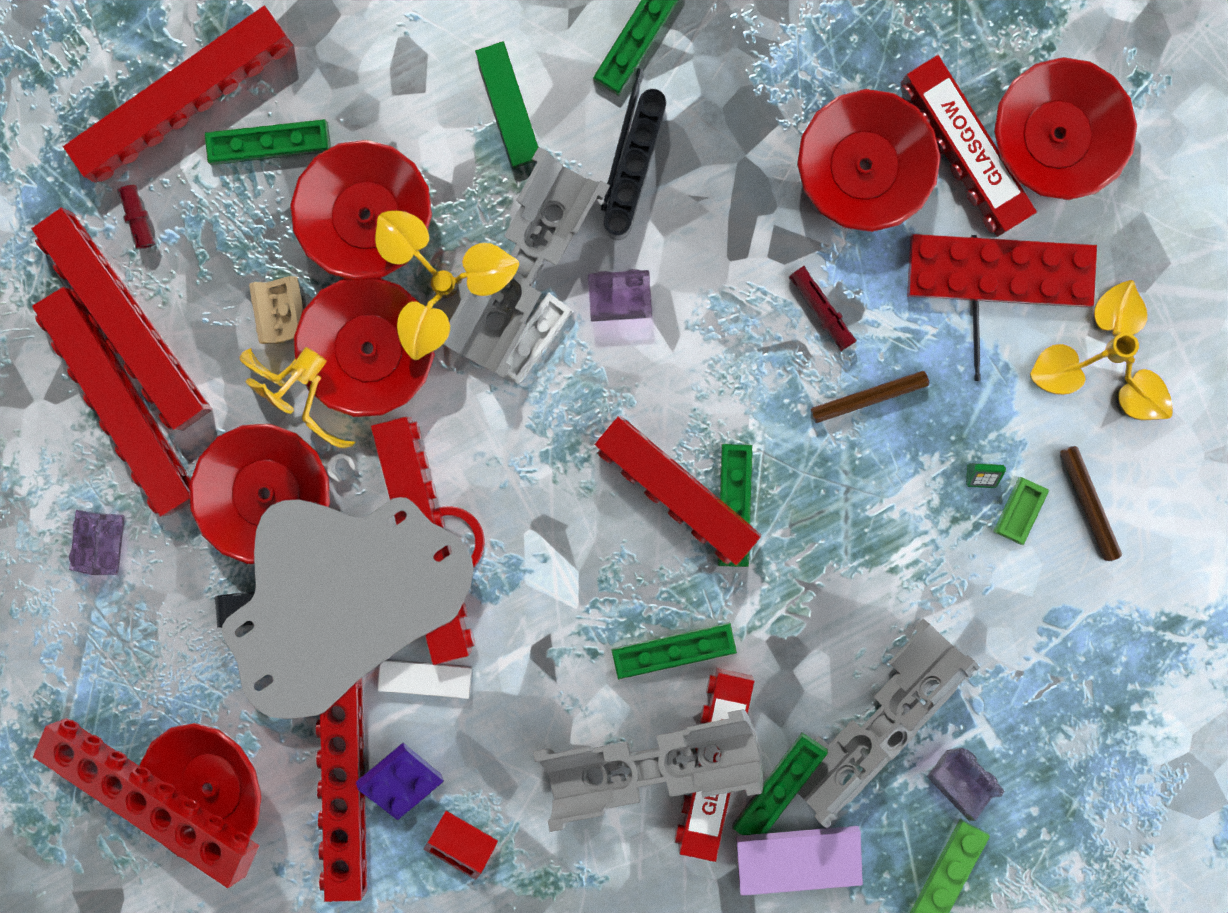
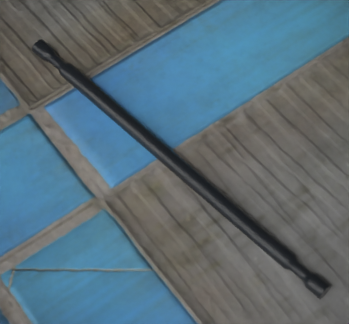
[600,68,643,211]
[971,235,981,381]

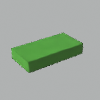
[993,477,1049,545]

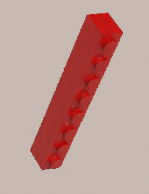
[62,5,293,183]
[31,207,213,431]
[32,287,191,517]
[371,416,475,665]

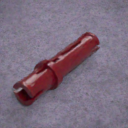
[789,265,857,352]

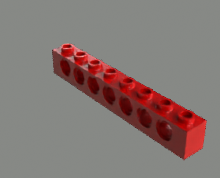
[316,677,367,902]
[33,718,260,888]

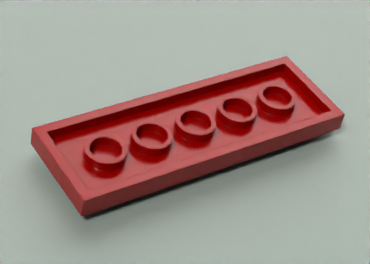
[907,234,1097,308]

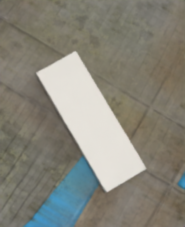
[506,293,573,384]
[378,659,472,699]

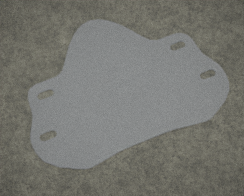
[222,497,474,719]

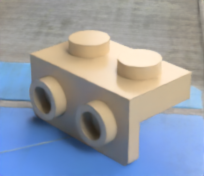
[249,276,303,344]

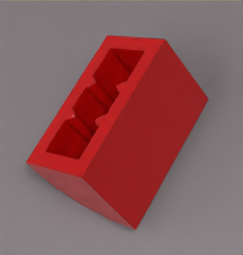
[423,810,498,880]

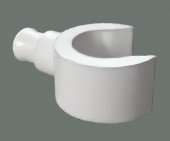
[320,454,358,481]

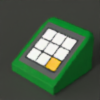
[966,463,1006,488]

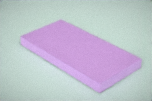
[736,826,863,896]

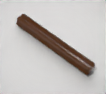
[811,371,929,423]
[1060,446,1122,561]

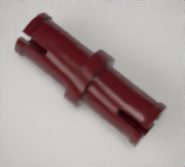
[117,184,156,249]

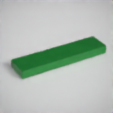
[593,0,679,96]
[475,41,538,169]
[205,119,330,165]
[718,444,753,567]
[611,622,737,680]
[732,732,828,835]

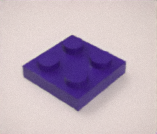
[356,743,444,820]

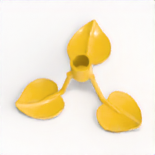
[375,211,519,360]
[1030,280,1173,420]
[239,347,355,448]

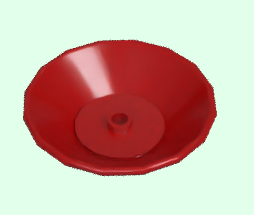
[994,57,1137,200]
[797,89,941,232]
[290,140,432,281]
[294,278,435,417]
[189,424,330,564]
[139,723,262,858]

